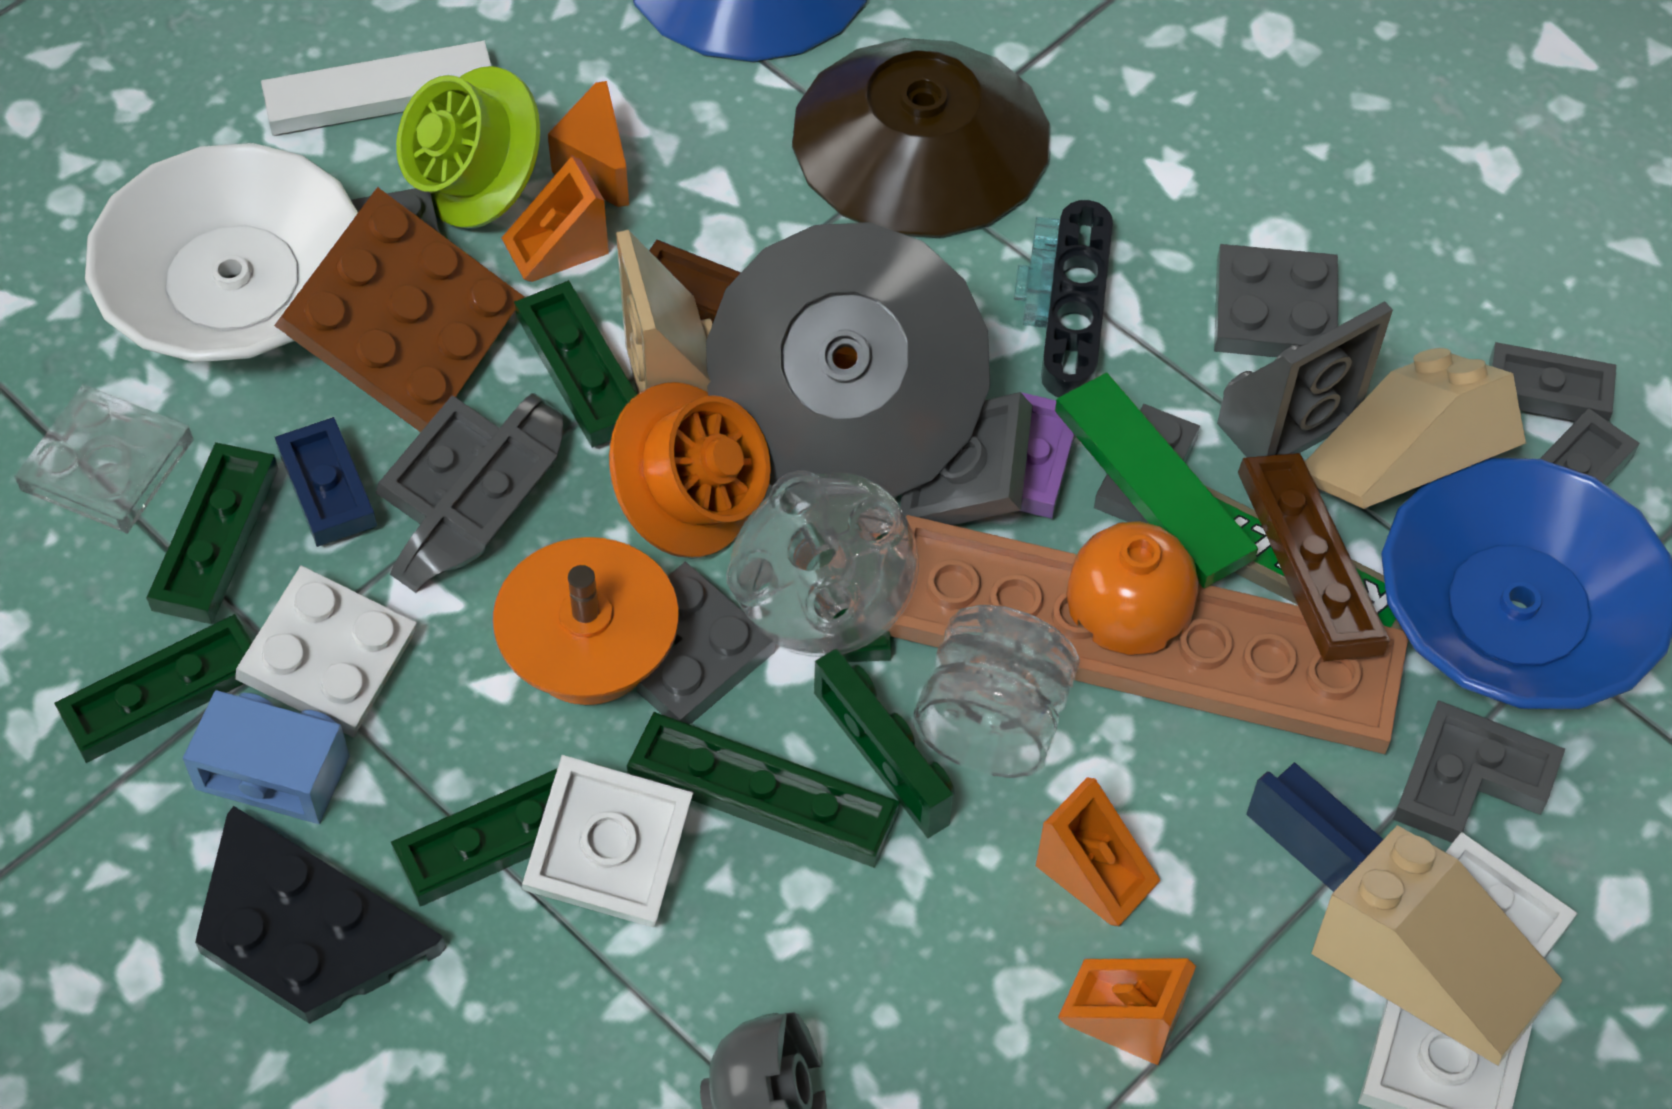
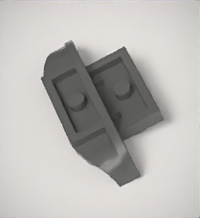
[376,393,563,593]

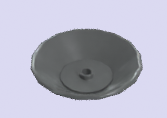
[706,222,990,506]

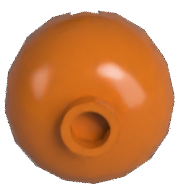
[1066,521,1198,655]

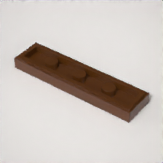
[1238,453,1390,662]

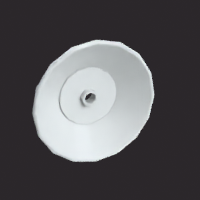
[85,143,358,362]

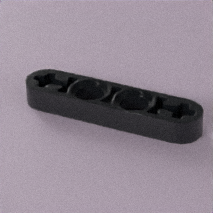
[1041,200,1113,398]

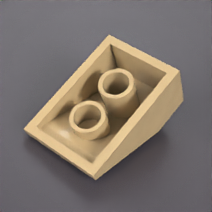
[616,230,712,394]
[1305,348,1526,509]
[1311,825,1563,1066]

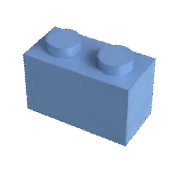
[183,690,350,824]

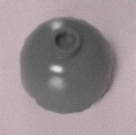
[700,1012,827,1109]

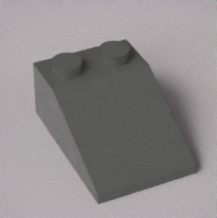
[1217,301,1393,457]

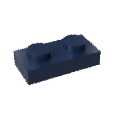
[274,417,377,547]

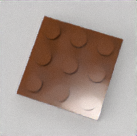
[274,187,524,432]

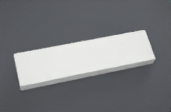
[261,40,491,135]

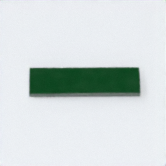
[627,712,900,868]

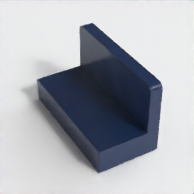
[1246,762,1384,892]

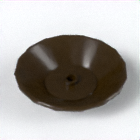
[792,38,1050,238]

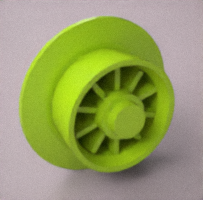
[396,66,540,228]

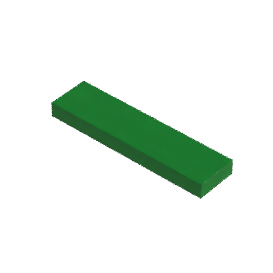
[1055,372,1258,589]

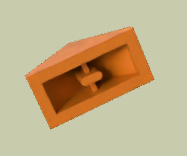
[548,81,629,207]
[501,156,609,282]
[1035,777,1161,927]
[1058,958,1196,1065]

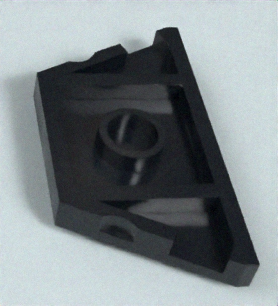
[195,806,446,1024]

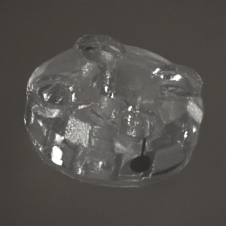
[726,470,919,657]

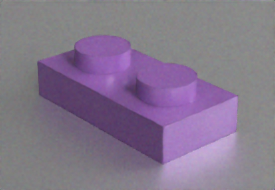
[1020,393,1075,519]

